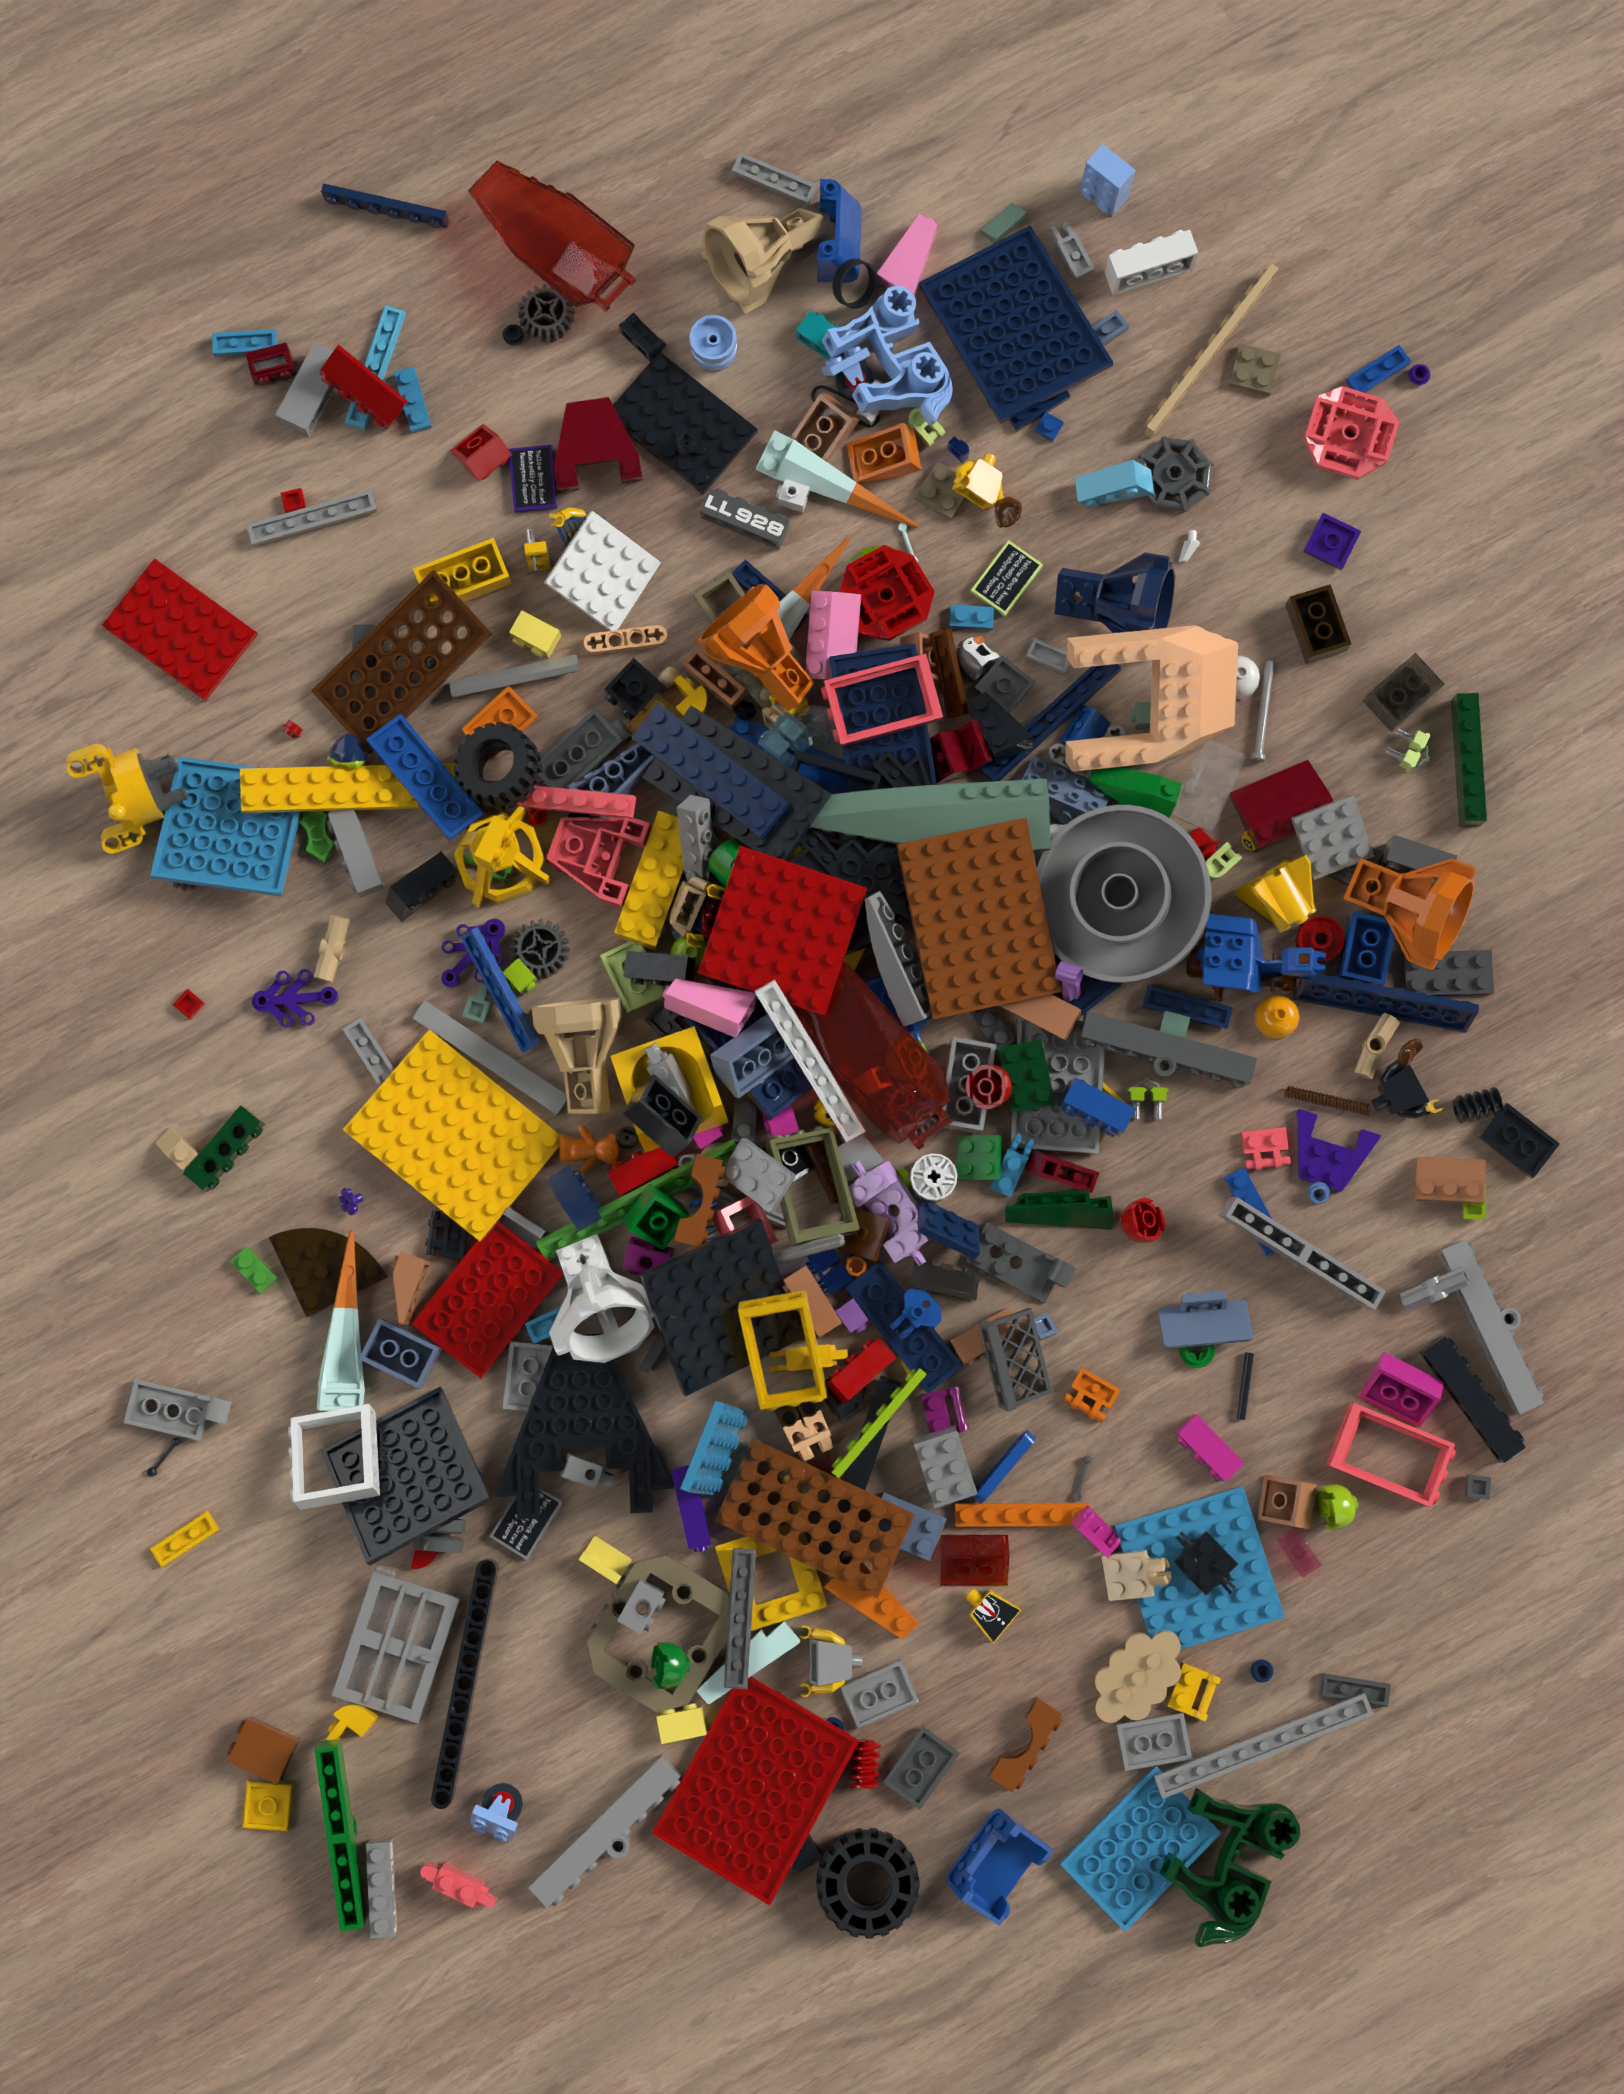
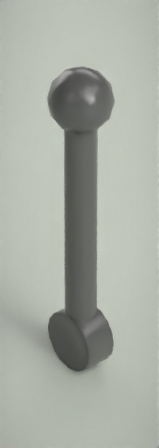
[1072,1455,1092,1501]

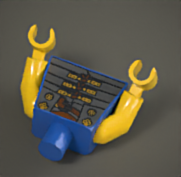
[549,507,606,549]

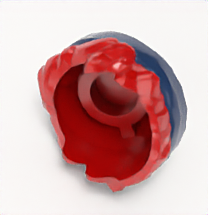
[693,898,722,938]

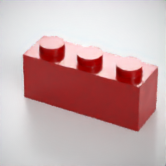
[607,1147,679,1197]
[826,1338,897,1405]

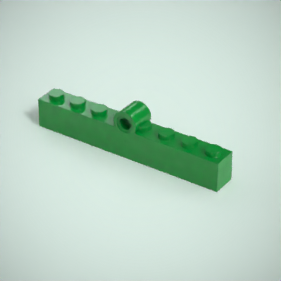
[314,1739,367,1931]

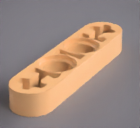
[584,625,668,655]

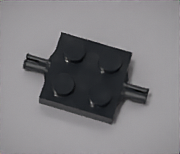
[1174,1530,1238,1595]

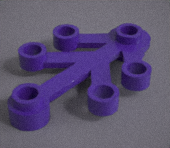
[441,919,506,988]
[252,969,339,1028]

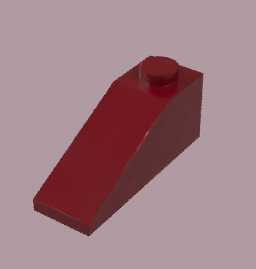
[1025,1149,1100,1193]

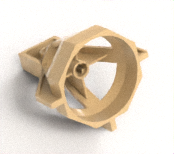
[701,208,827,313]
[532,997,622,1114]

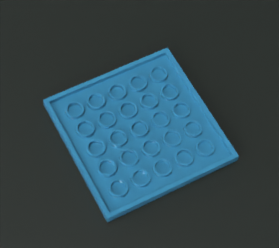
[150,757,301,897]
[1114,1486,1285,1650]

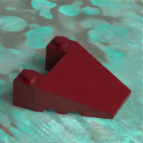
[554,397,643,492]

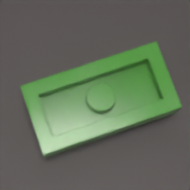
[230,1246,278,1294]

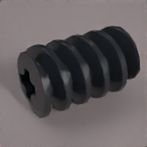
[1453,1087,1503,1124]

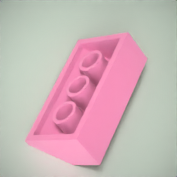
[805,590,861,680]

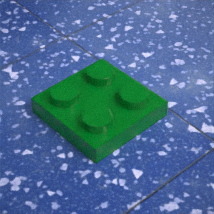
[956,1135,1001,1180]

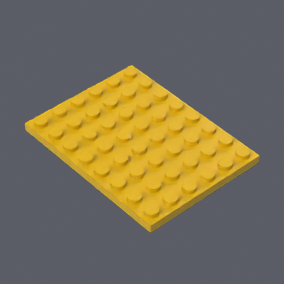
[343,1029,561,1242]

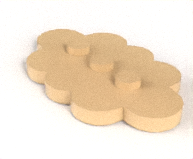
[1095,1630,1181,1723]

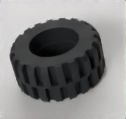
[454,722,542,811]

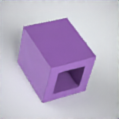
[835,1299,869,1334]

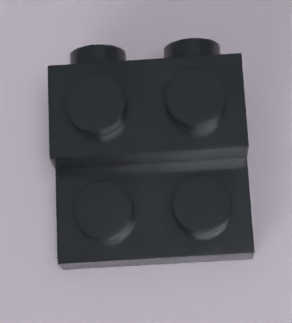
[604,658,666,721]

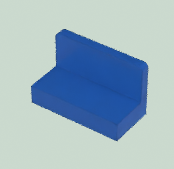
[1060,705,1110,745]

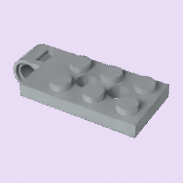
[123,1379,232,1441]

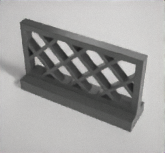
[978,1308,1052,1412]

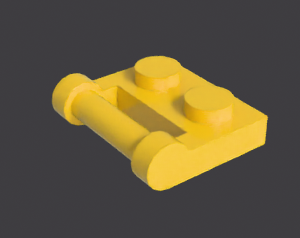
[1167,1662,1221,1721]

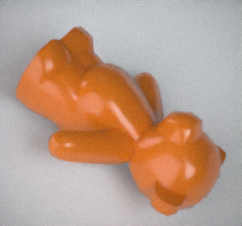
[560,1126,619,1173]

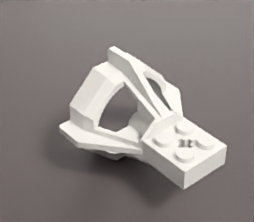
[549,1234,655,1363]

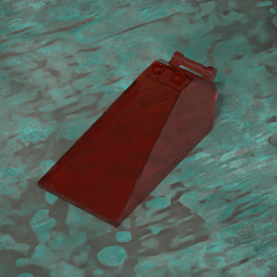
[790,960,953,1150]

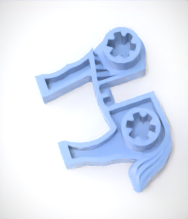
[822,286,953,425]

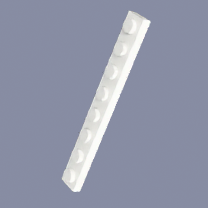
[755,979,866,1142]

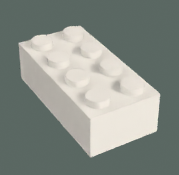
[1105,230,1198,295]

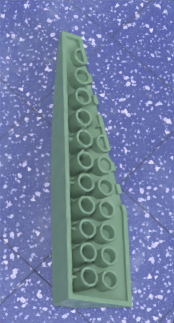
[809,779,1051,851]

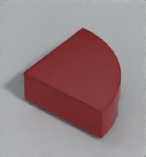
[411,1549,438,1569]

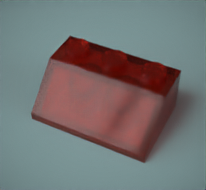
[940,1534,1010,1586]

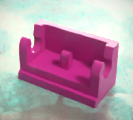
[1071,1505,1121,1558]

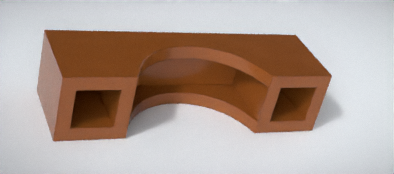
[673,1154,725,1248]
[988,1697,1062,1793]

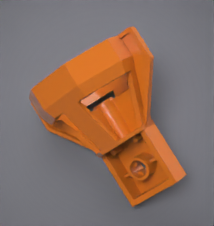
[695,584,814,711]
[1343,858,1477,970]

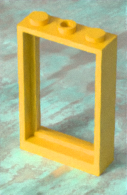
[738,1290,827,1411]

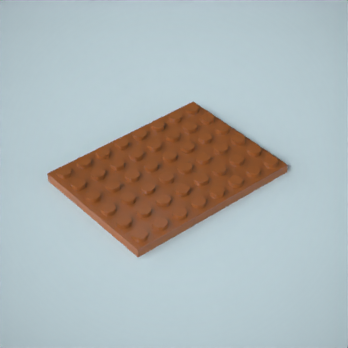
[896,818,1061,1019]

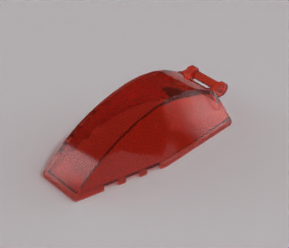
[468,161,636,312]

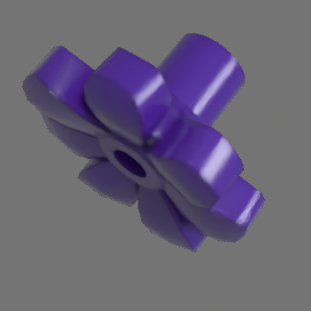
[339,1188,363,1216]

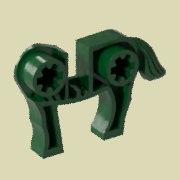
[1159,1788,1300,1947]

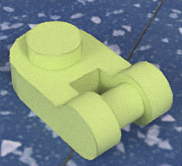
[908,407,945,447]
[1206,842,1243,879]

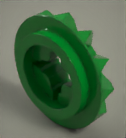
[1179,1345,1215,1368]

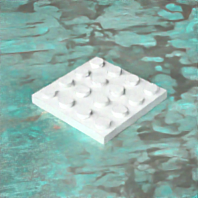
[544,511,661,631]

